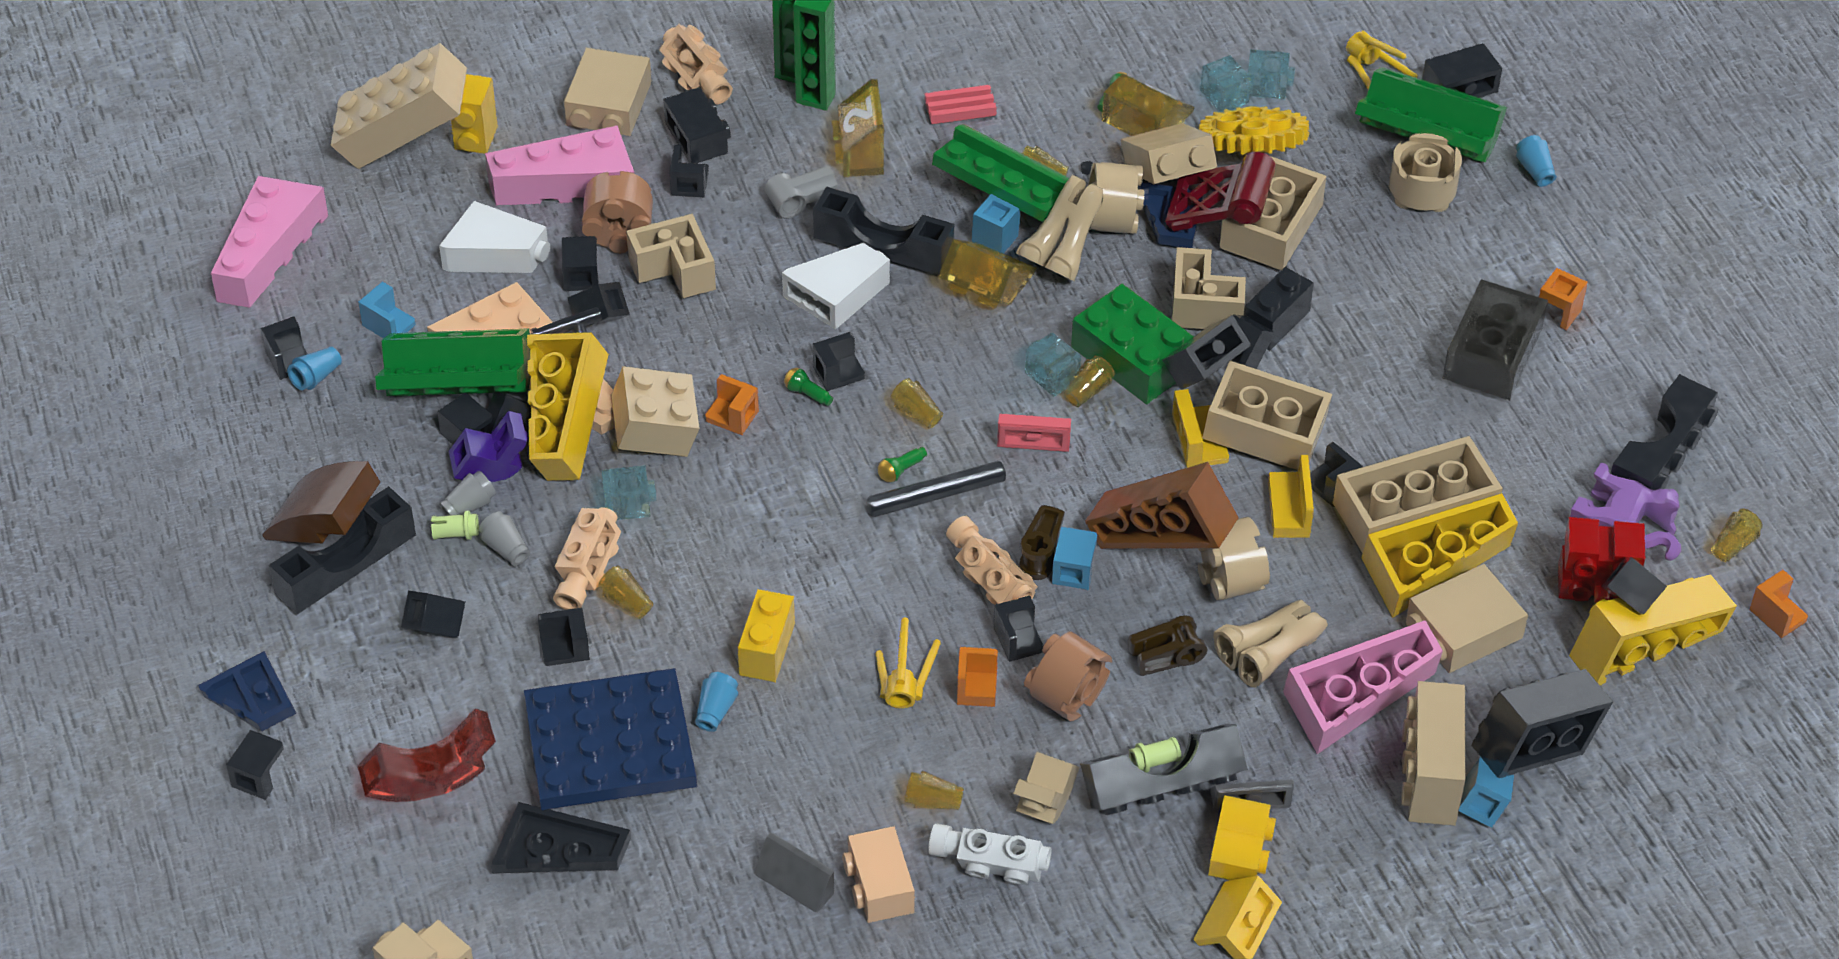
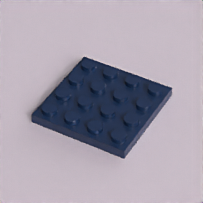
[524,668,697,810]

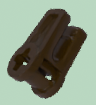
[1019,505,1065,581]
[1128,615,1208,676]

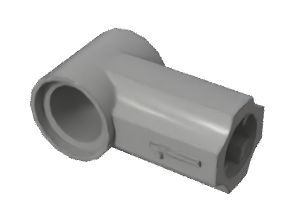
[764,166,838,218]

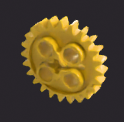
[1199,106,1309,155]

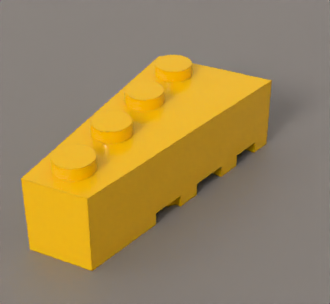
[527,332,609,481]
[1361,493,1518,618]
[1569,574,1737,685]

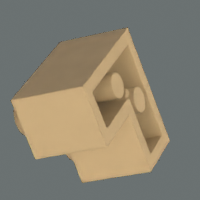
[626,214,716,298]
[1172,247,1246,329]
[372,920,473,959]

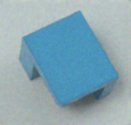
[972,194,1020,257]
[358,281,416,338]
[1052,527,1097,590]
[1459,757,1514,828]

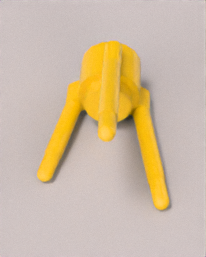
[1346,31,1418,89]
[875,617,941,708]

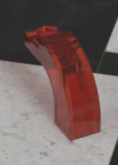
[357,709,496,802]

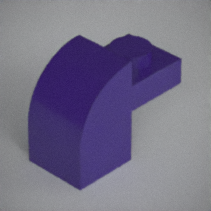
[449,411,527,482]

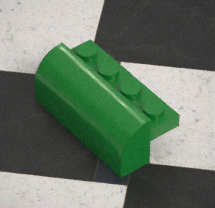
[772,0,836,111]
[1355,67,1507,162]
[932,124,1069,222]
[375,328,531,396]

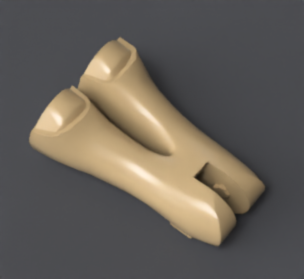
[1016,175,1104,281]
[1213,599,1328,687]

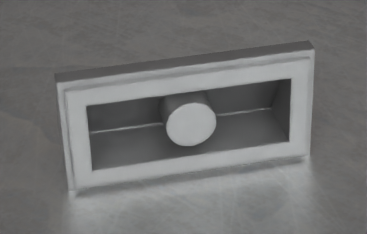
[1210,779,1294,813]
[755,833,834,912]

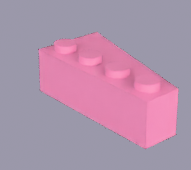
[485,126,634,205]
[211,176,328,308]
[1283,620,1443,754]

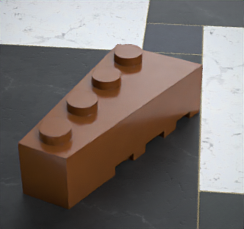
[1085,462,1239,549]

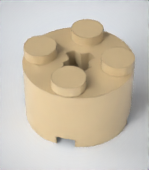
[1389,133,1462,212]
[1088,162,1144,234]
[1198,517,1270,600]

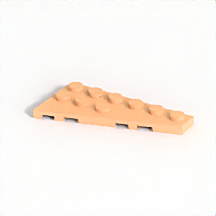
[427,282,615,435]

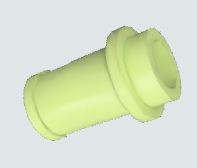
[431,510,479,540]
[1129,737,1181,773]

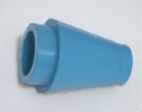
[1516,135,1557,187]
[287,346,342,390]
[695,672,739,732]

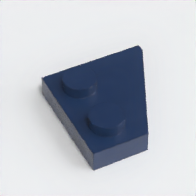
[1138,182,1203,248]
[198,651,297,731]

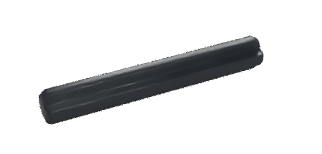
[867,461,1006,517]

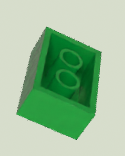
[1071,283,1194,405]

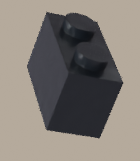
[1422,43,1503,98]
[663,87,731,163]
[1244,266,1314,351]
[1162,315,1251,390]

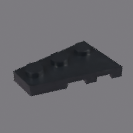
[491,802,631,874]

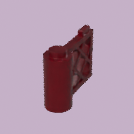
[1165,152,1276,231]

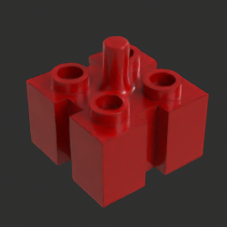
[1558,517,1645,604]

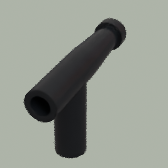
[530,307,602,334]

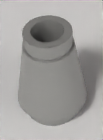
[439,471,496,516]
[479,511,530,566]

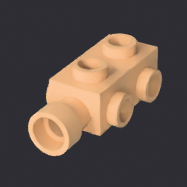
[659,24,733,105]
[553,507,621,610]
[946,516,1038,605]

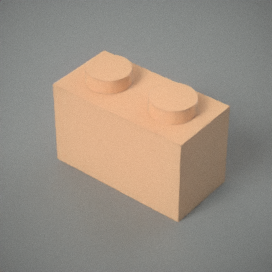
[843,826,915,923]

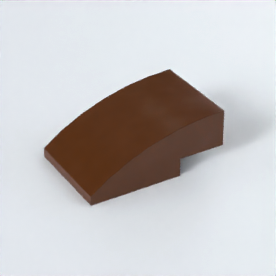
[262,461,380,544]

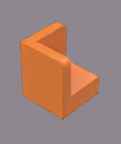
[1538,268,1588,330]
[705,374,759,435]
[1749,570,1808,639]
[957,647,998,707]

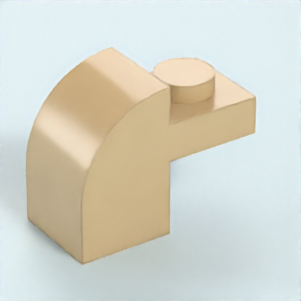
[1014,752,1080,824]

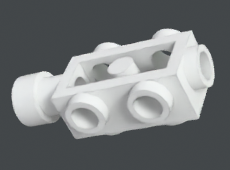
[929,823,1051,885]

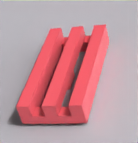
[925,85,997,124]
[997,414,1071,452]

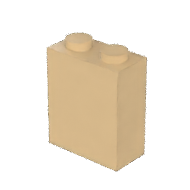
[564,48,652,136]
[1120,123,1217,184]
[1406,564,1528,673]

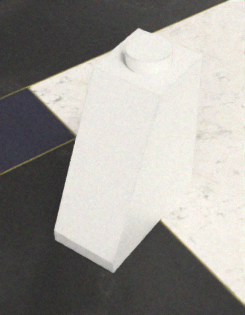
[439,201,550,273]
[782,243,890,330]

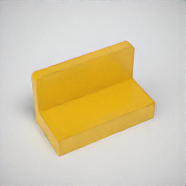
[1172,389,1229,468]
[1268,455,1314,538]
[1193,875,1282,959]

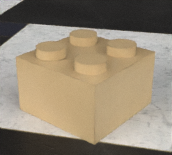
[611,366,700,457]

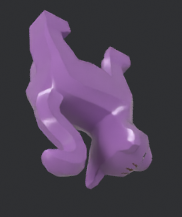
[1570,463,1681,561]

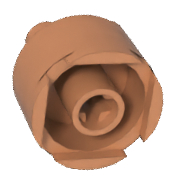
[582,171,653,254]
[1024,632,1112,721]

